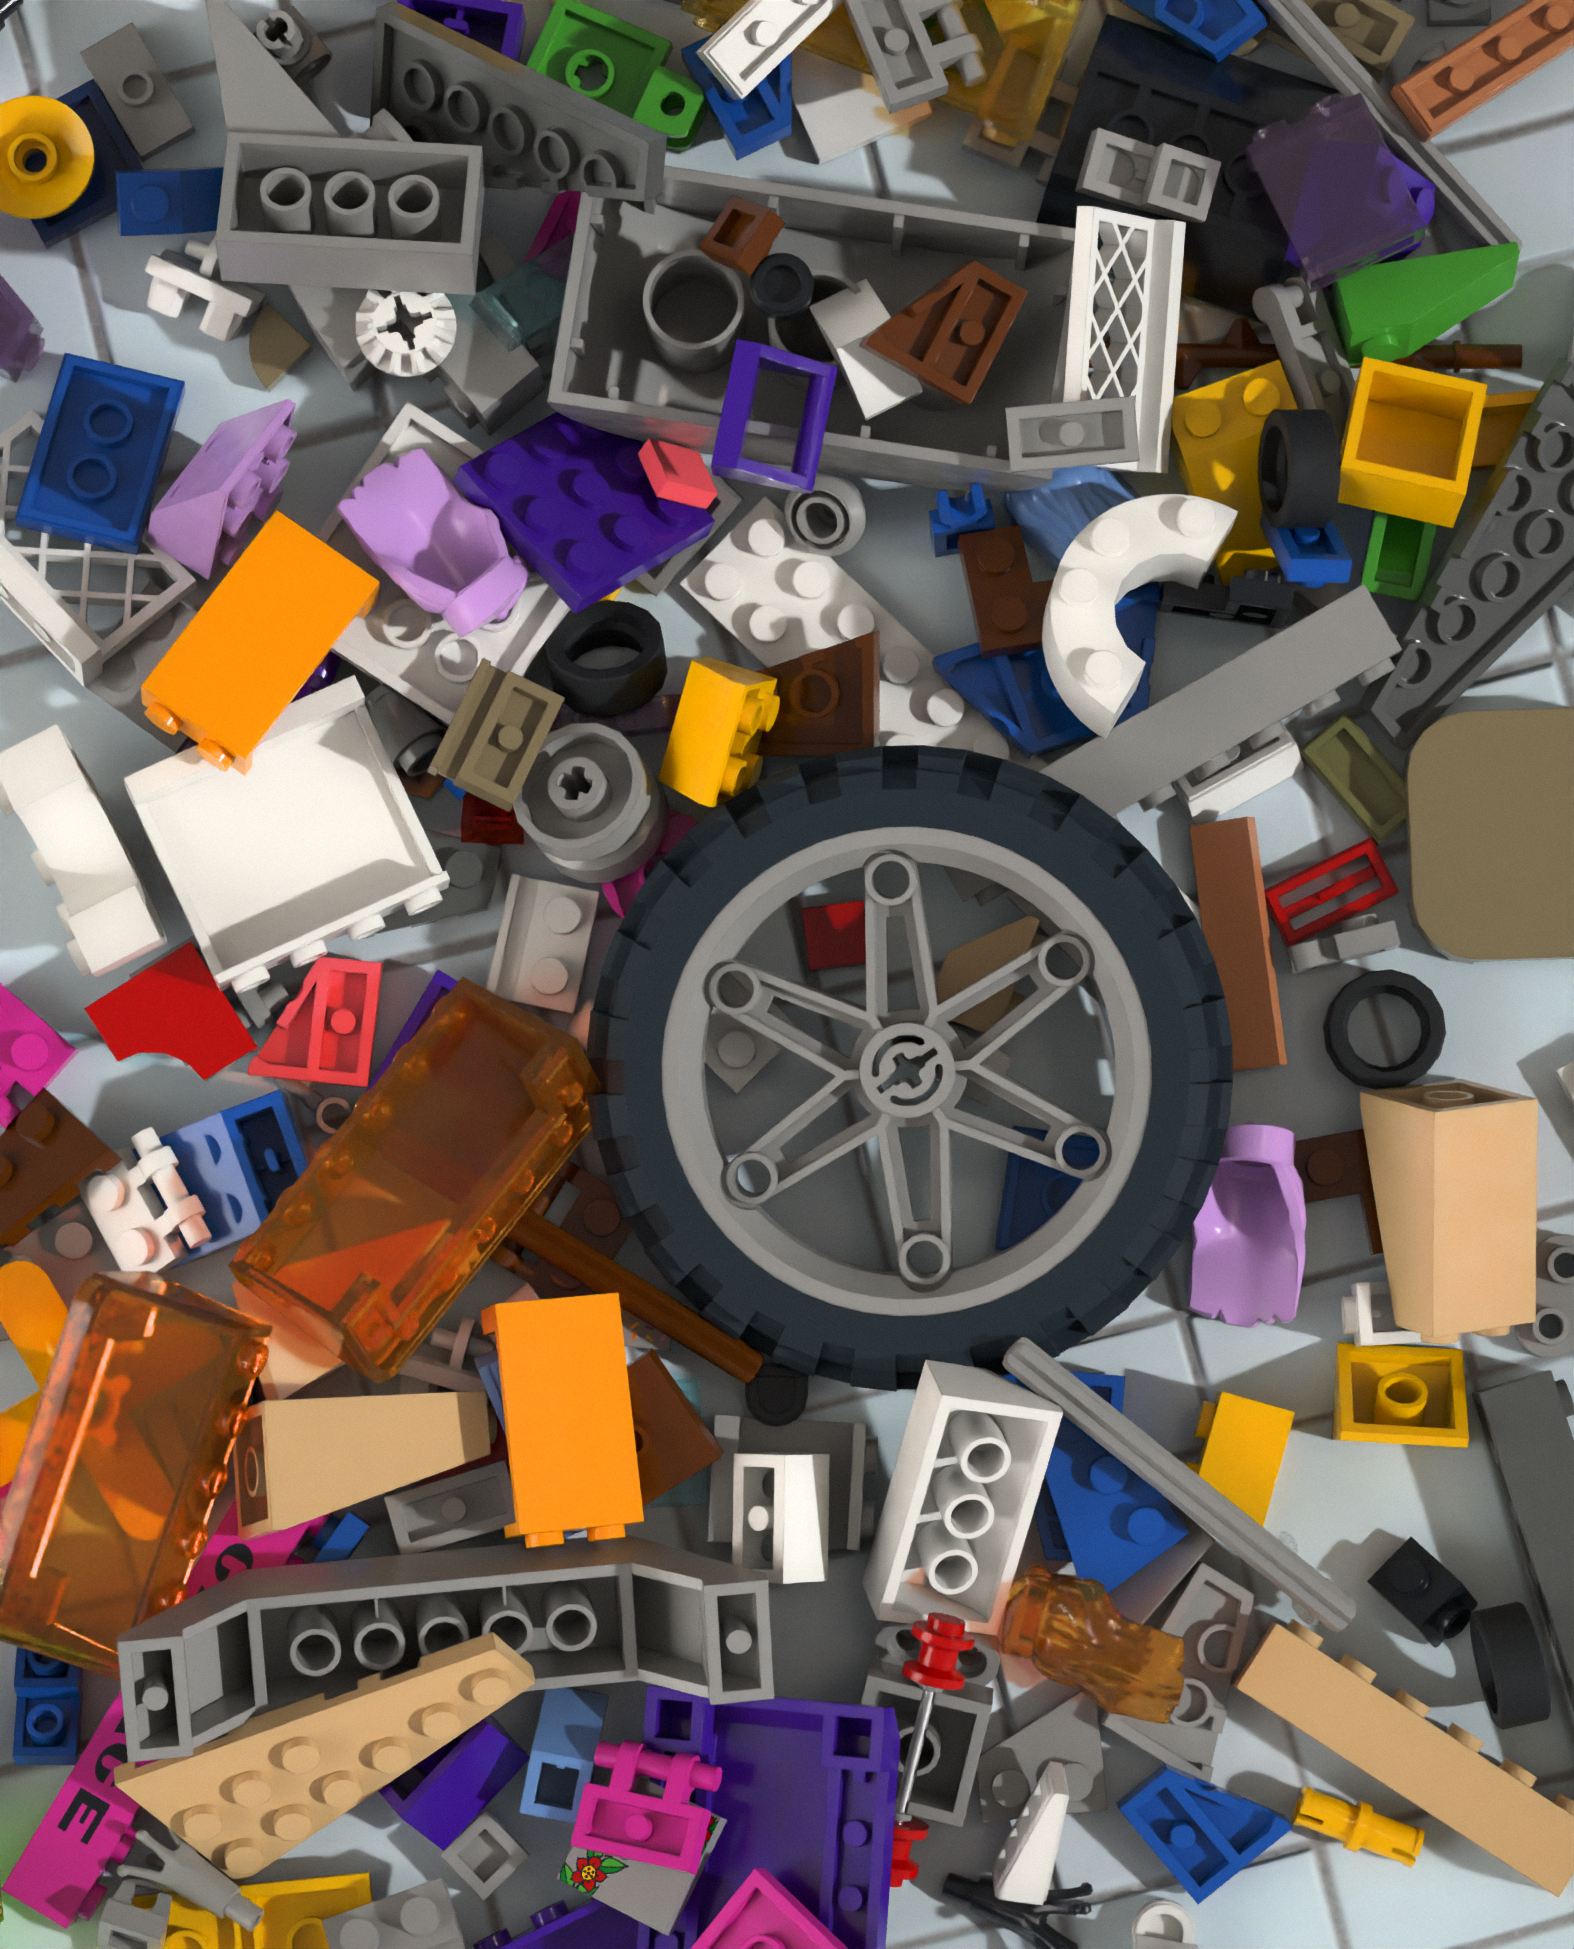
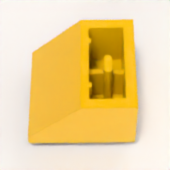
[658,657,780,807]

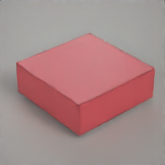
[638,438,718,509]

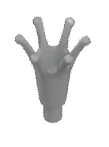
[117,1825,264,1932]

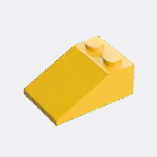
[1170,359,1333,586]

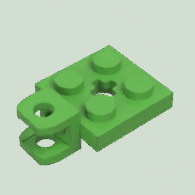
[526,0,707,151]

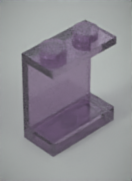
[1246,92,1426,294]

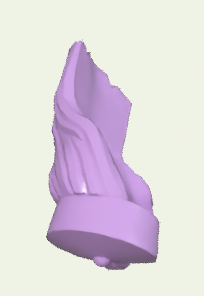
[337,447,531,638]
[1187,1122,1307,1328]

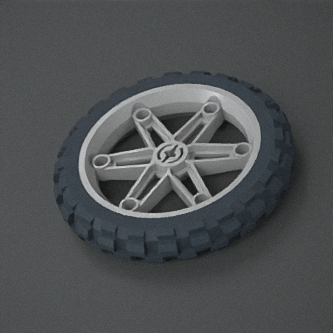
[586,745,1233,1392]

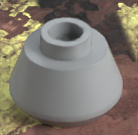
[784,474,866,556]

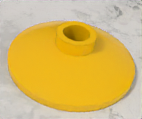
[0,96,95,219]

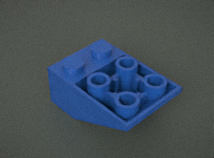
[132,1090,329,1272]

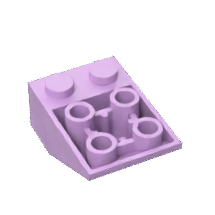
[146,399,297,580]

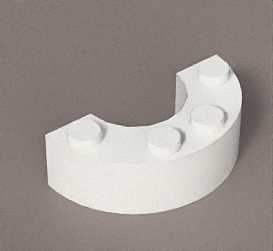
[1042,494,1238,740]
[0,724,167,978]

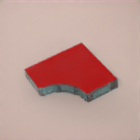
[84,941,259,1082]

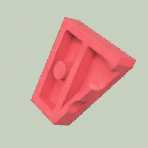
[248,957,383,1088]

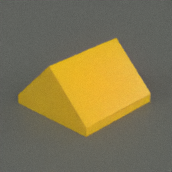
[1332,1342,1469,1448]

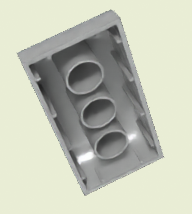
[547,165,1076,492]

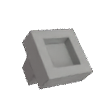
[96,1880,172,1949]

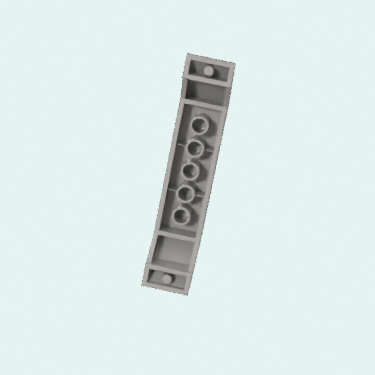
[117,1534,774,1762]

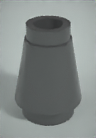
[365,683,445,777]

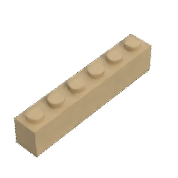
[1231,1619,1574,1898]

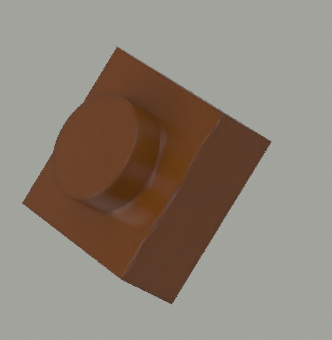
[698,195,785,276]

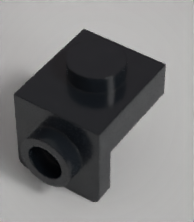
[1367,1537,1478,1648]

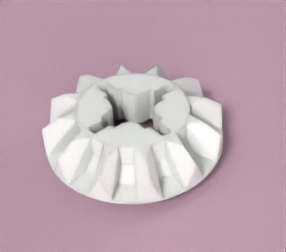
[356,289,457,377]

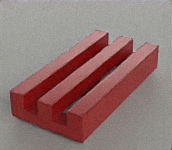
[1264,837,1399,949]

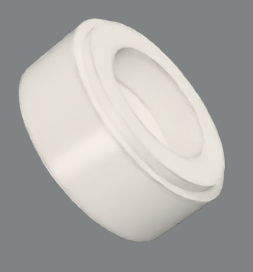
[1131,1899,1196,1944]

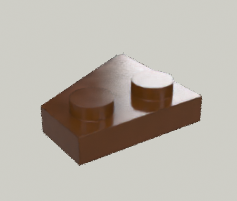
[859,260,1028,406]

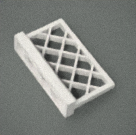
[1063,206,1186,474]
[0,409,197,687]

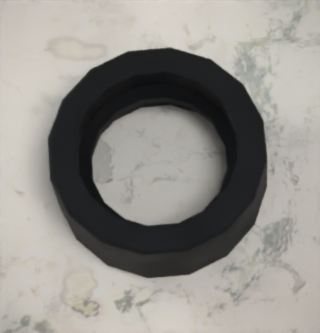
[1258,409,1340,528]
[545,600,668,716]
[1323,969,1446,1090]
[1470,1602,1551,1730]

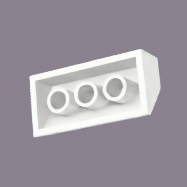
[862,1360,1063,1636]

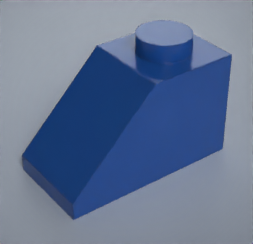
[115,166,224,236]

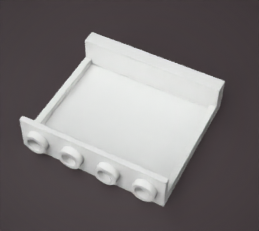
[124,675,450,994]

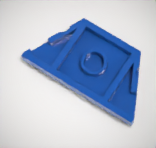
[932,582,1161,759]

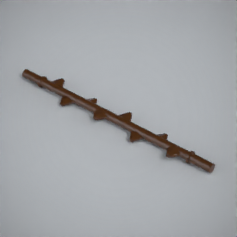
[1089,318,1522,390]

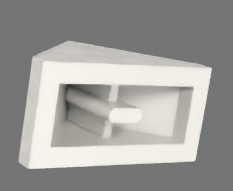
[809,279,923,421]

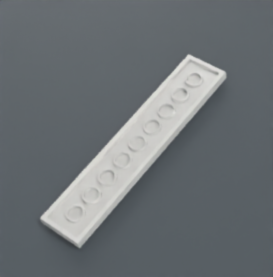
[680,496,1203,984]

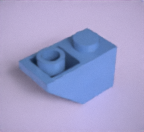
[519,1687,609,1824]

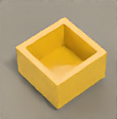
[1338,357,1488,528]

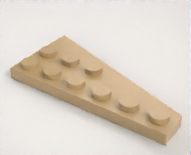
[113,1632,535,1885]

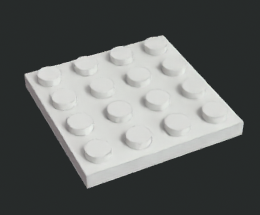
[315,401,570,727]

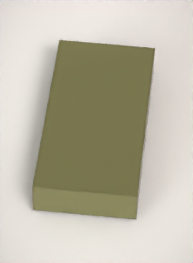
[1299,711,1407,847]

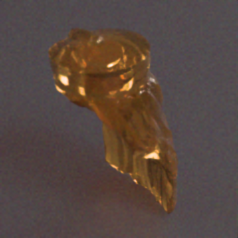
[1001,1563,1185,1724]

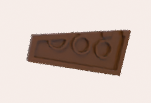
[0,1087,122,1248]

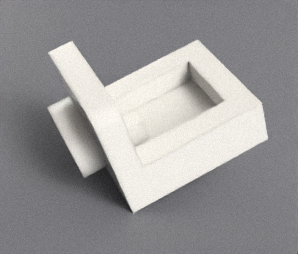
[1341,1281,1423,1347]

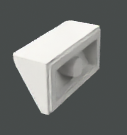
[1171,722,1304,825]

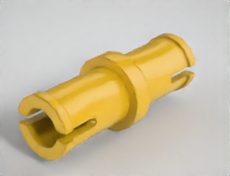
[1291,1786,1425,1868]

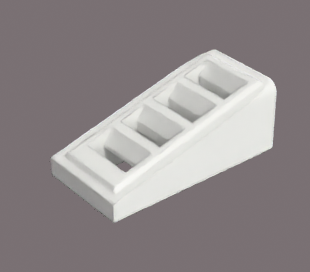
[992,1761,1069,1906]

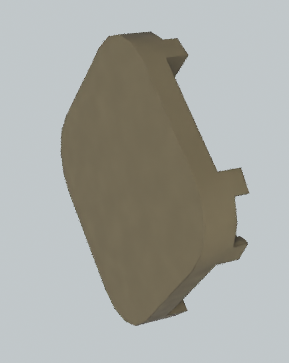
[1403,707,1574,964]

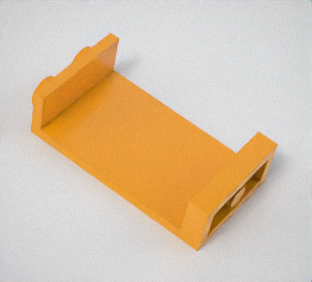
[141,510,380,776]
[481,1293,644,1548]

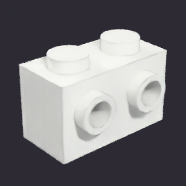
[732,1452,830,1584]

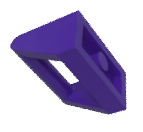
[711,339,838,493]

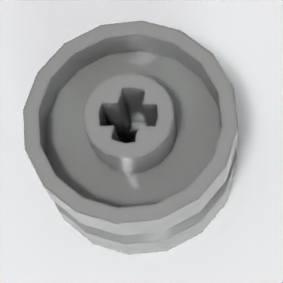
[513,723,670,883]

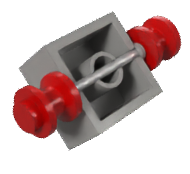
[860,1612,993,1887]

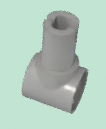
[253,6,332,87]

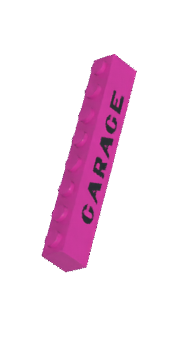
[1,1498,334,1929]

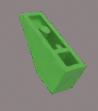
[1330,242,1520,366]

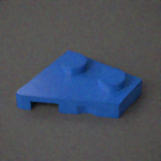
[681,32,792,160]

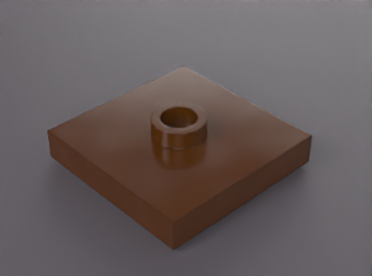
[627,1348,724,1507]

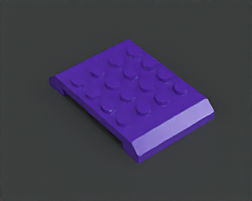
[637,1685,900,1949]

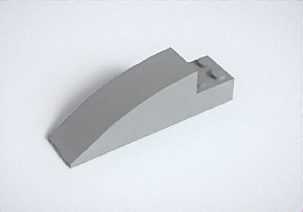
[205,0,546,436]

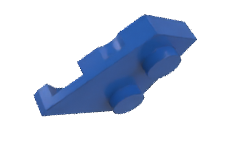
[1116,1763,1293,1904]

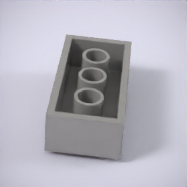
[215,131,485,295]

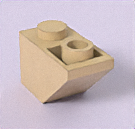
[937,915,1047,1034]

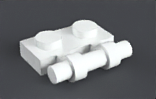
[77,1127,212,1289]

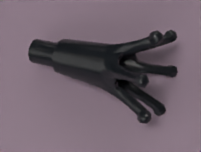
[942,1872,1093,1949]

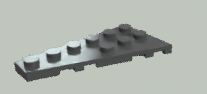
[370,1,667,201]
[1359,357,1574,751]

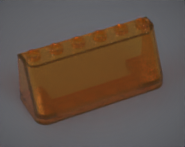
[228,977,603,1383]
[0,1271,273,1681]

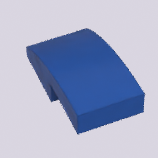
[12,1628,83,1765]

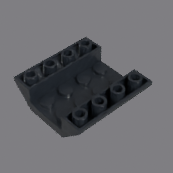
[1036,14,1340,324]

